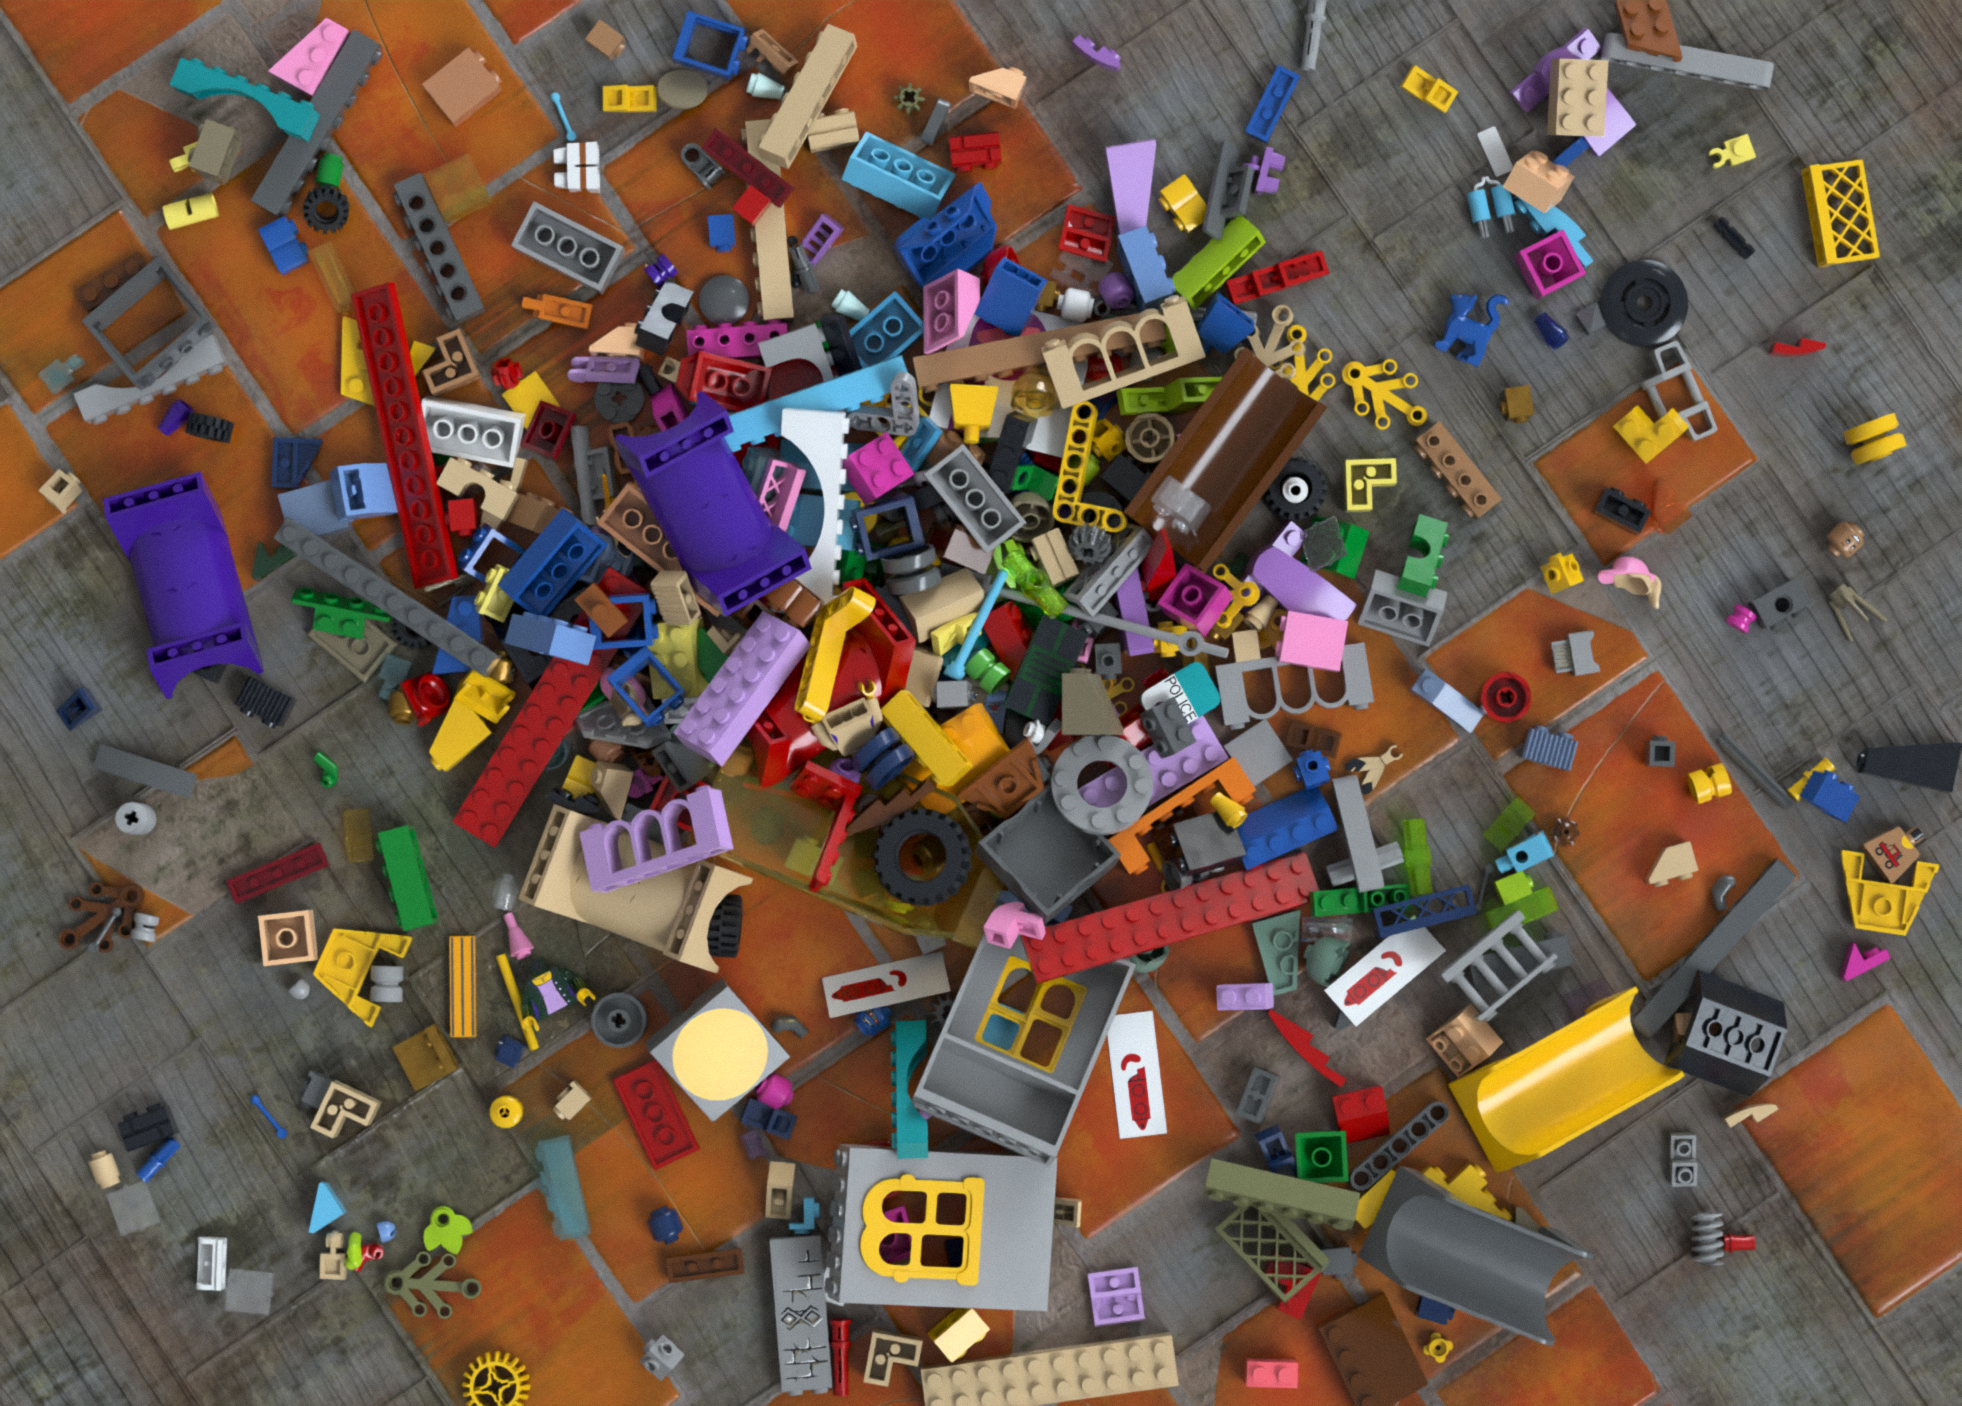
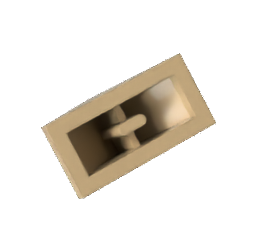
[1053,1197,1082,1227]

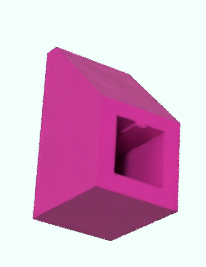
[651,383,690,432]

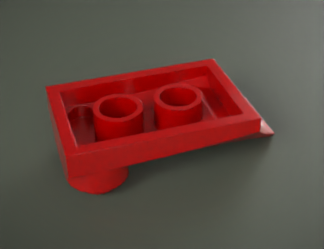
[675,351,772,412]

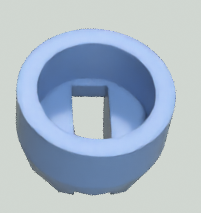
[376,1221,396,1243]

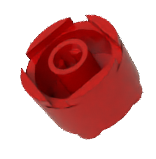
[1477,672,1531,723]

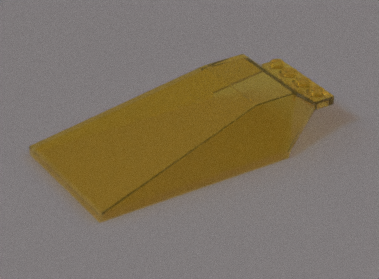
[687,734,1004,950]

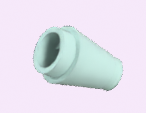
[746,72,784,100]
[831,289,870,321]

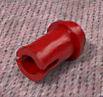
[1722,1233,1756,1253]

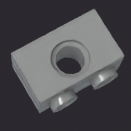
[932,681,973,710]

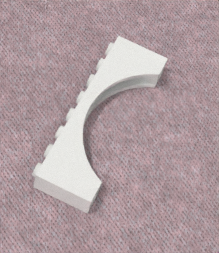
[770,408,850,615]

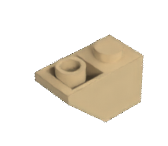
[1645,841,1699,888]

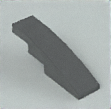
[93,744,198,798]

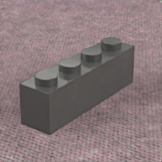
[1467,932,1573,988]

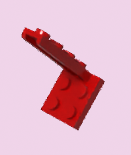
[788,760,863,893]

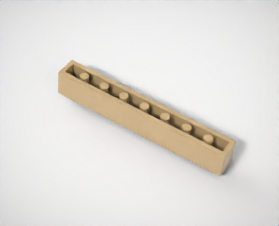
[741,119,795,323]

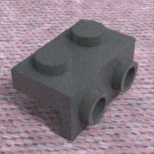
[1139,697,1196,759]

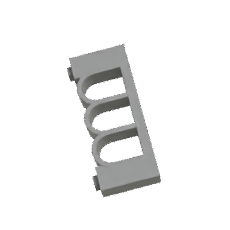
[1214,642,1374,730]

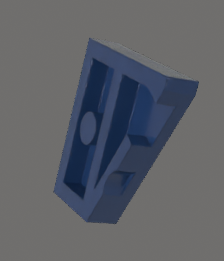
[271,437,323,489]

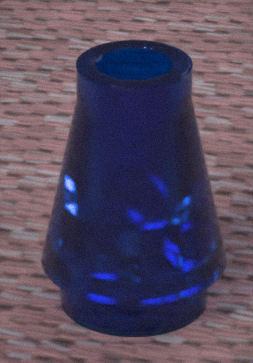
[1534,312,1570,350]

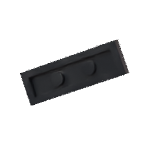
[819,315,862,377]

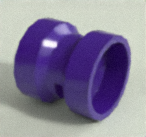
[644,254,679,288]

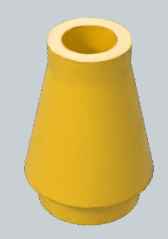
[1210,792,1248,829]

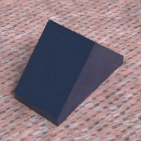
[56,687,103,731]

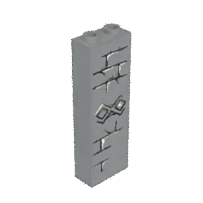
[770,1234,833,1396]

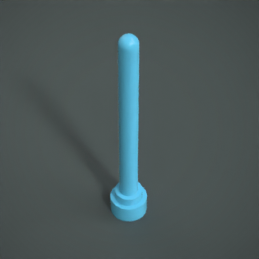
[943,569,1008,681]

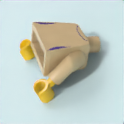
[802,679,883,757]

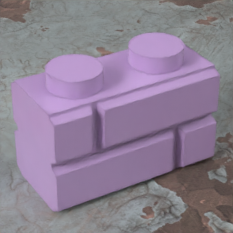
[1216,983,1274,1010]

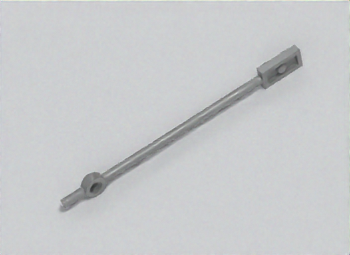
[940,563,1229,658]

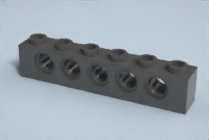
[393,172,486,324]

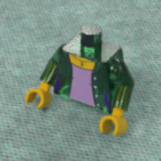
[520,958,596,1034]

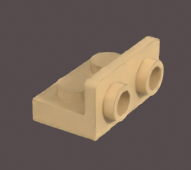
[707,626,745,656]

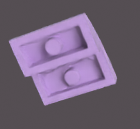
[1088,1267,1145,1327]

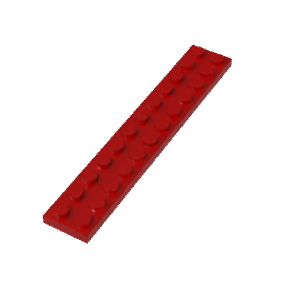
[351,282,459,589]
[452,566,652,848]
[1020,852,1319,984]

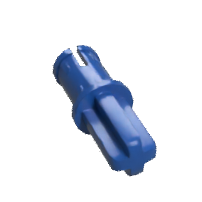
[136,1137,180,1183]

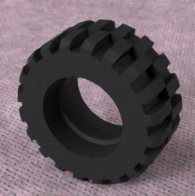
[872,808,972,906]

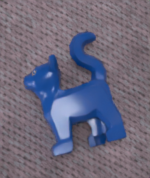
[1434,294,1509,368]

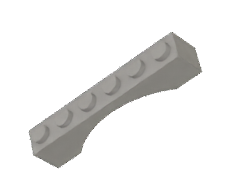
[73,334,228,425]

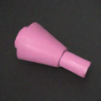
[503,912,534,959]

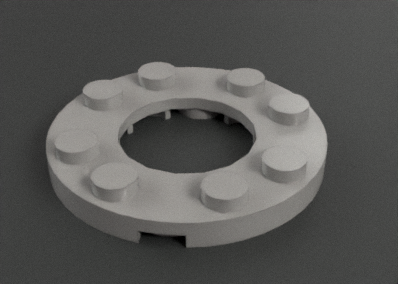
[1051,735,1153,835]

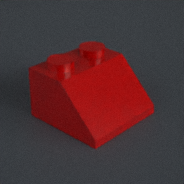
[1330,1085,1390,1144]

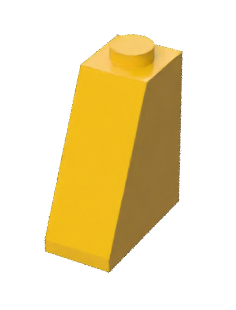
[429,700,494,772]

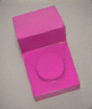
[1839,942,1891,981]

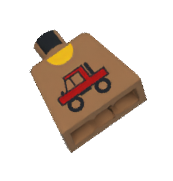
[1859,826,1924,884]

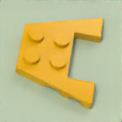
[341,316,437,407]
[1840,850,1939,936]
[313,928,413,1027]

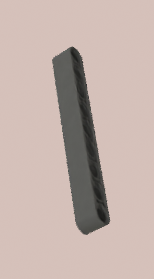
[1630,858,1796,1040]

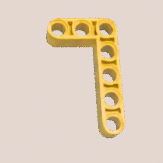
[1053,401,1127,533]
[795,586,876,722]

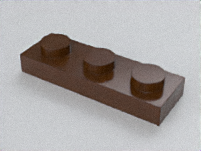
[74,251,147,313]
[666,1248,745,1283]

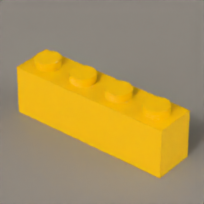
[881,690,973,786]

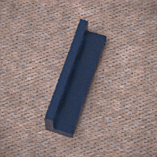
[1372,884,1477,939]

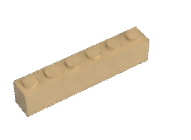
[758,24,858,169]

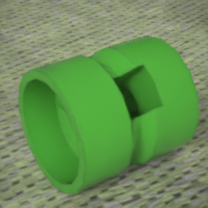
[964,648,1012,696]

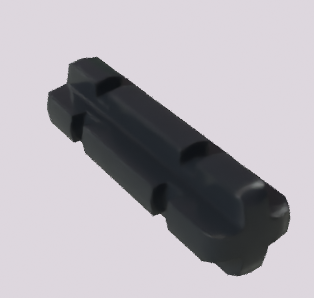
[1713,217,1755,260]

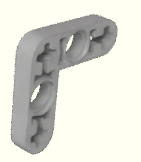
[847,372,920,436]

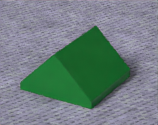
[1295,1130,1348,1183]

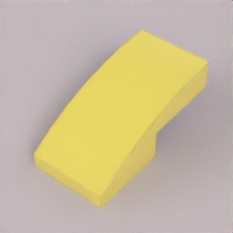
[931,612,982,656]

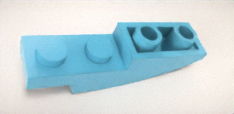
[1513,195,1593,269]

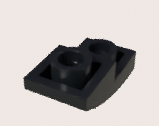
[547,787,603,813]

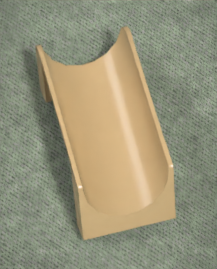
[518,804,753,973]

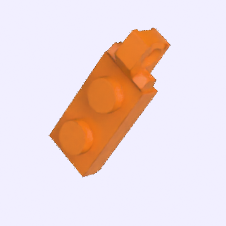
[521,294,593,330]

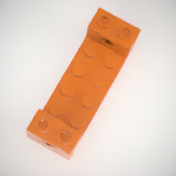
[1107,757,1256,876]

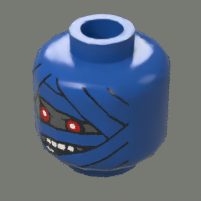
[853,1006,892,1037]

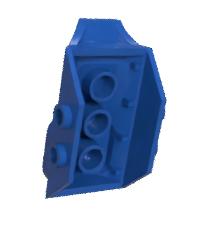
[894,181,997,289]

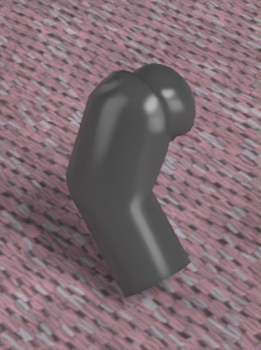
[1711,875,1736,911]

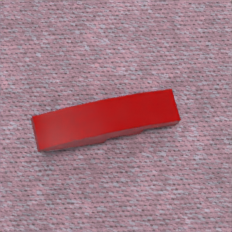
[1223,250,1330,305]
[1266,1009,1346,1087]

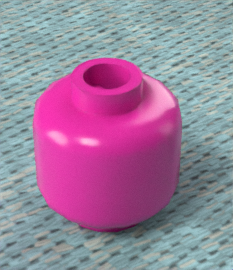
[755,1072,794,1109]

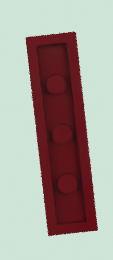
[701,128,795,208]
[226,842,330,904]

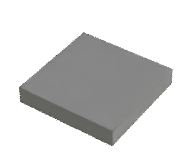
[1223,719,1293,786]

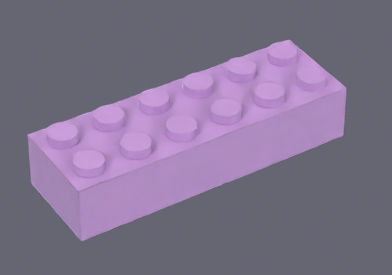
[673,611,811,767]
[1078,715,1229,808]

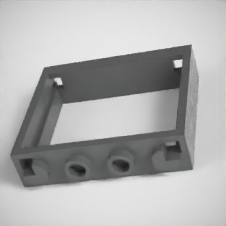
[82,256,218,391]

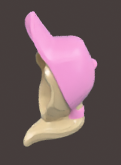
[1598,556,1661,609]
[600,667,648,726]

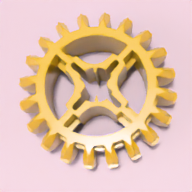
[462,1351,531,1406]

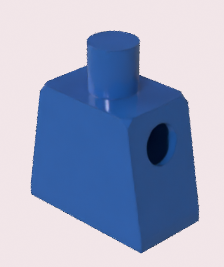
[1197,292,1255,356]

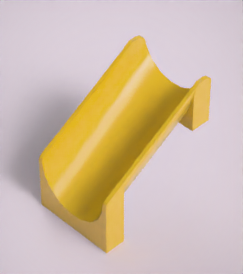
[1448,986,1685,1173]

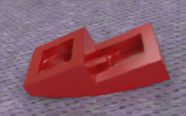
[1769,338,1826,357]

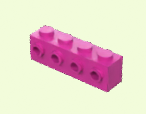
[686,320,788,360]

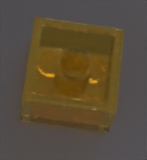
[423,153,493,224]

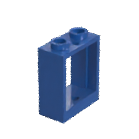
[672,11,749,81]
[457,523,526,584]
[589,592,659,650]
[606,646,687,729]

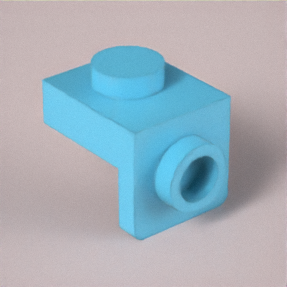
[789,1197,820,1234]

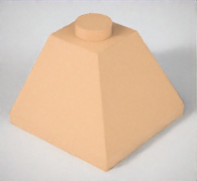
[969,67,1027,109]
[589,323,644,361]

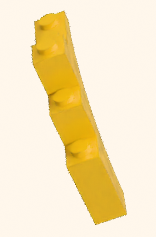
[1355,1163,1514,1229]

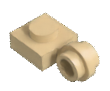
[319,1230,347,1280]

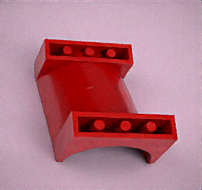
[746,577,916,788]

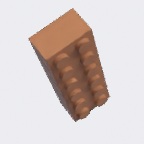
[597,482,721,617]

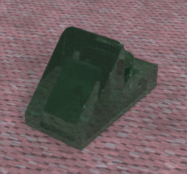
[251,541,298,582]

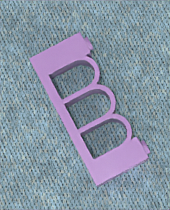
[579,785,733,893]

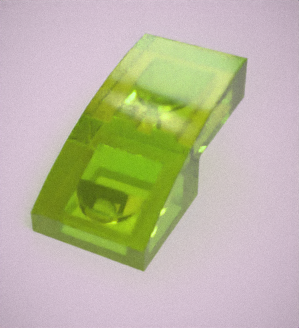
[1483,796,1536,851]

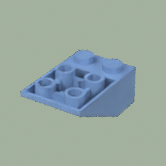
[329,463,398,521]

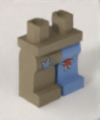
[957,676,1009,734]

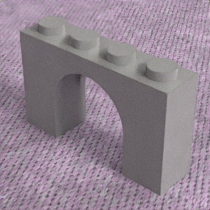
[758,323,849,418]

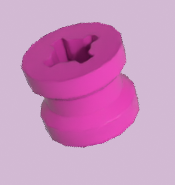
[1725,604,1757,634]

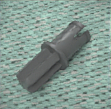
[788,243,820,294]

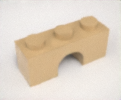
[436,457,520,522]

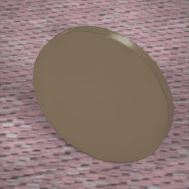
[657,69,708,109]

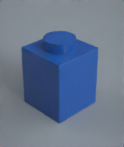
[708,214,736,253]

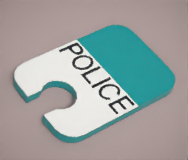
[1140,662,1220,724]

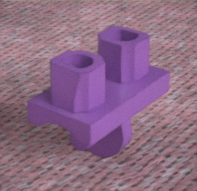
[1242,146,1285,196]

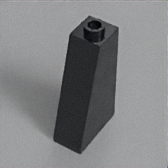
[1856,742,1962,793]

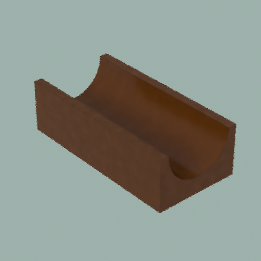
[1124,347,1327,573]

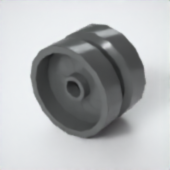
[880,544,942,595]
[591,992,649,1048]

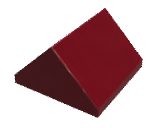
[520,400,577,462]

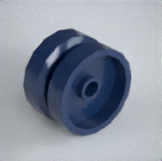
[850,727,916,790]

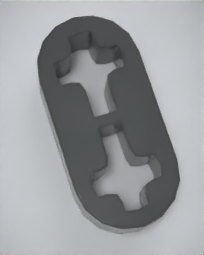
[921,98,951,145]

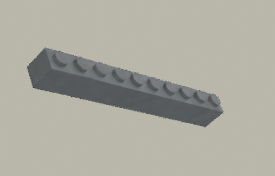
[274,517,502,677]

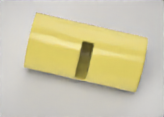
[163,192,219,230]

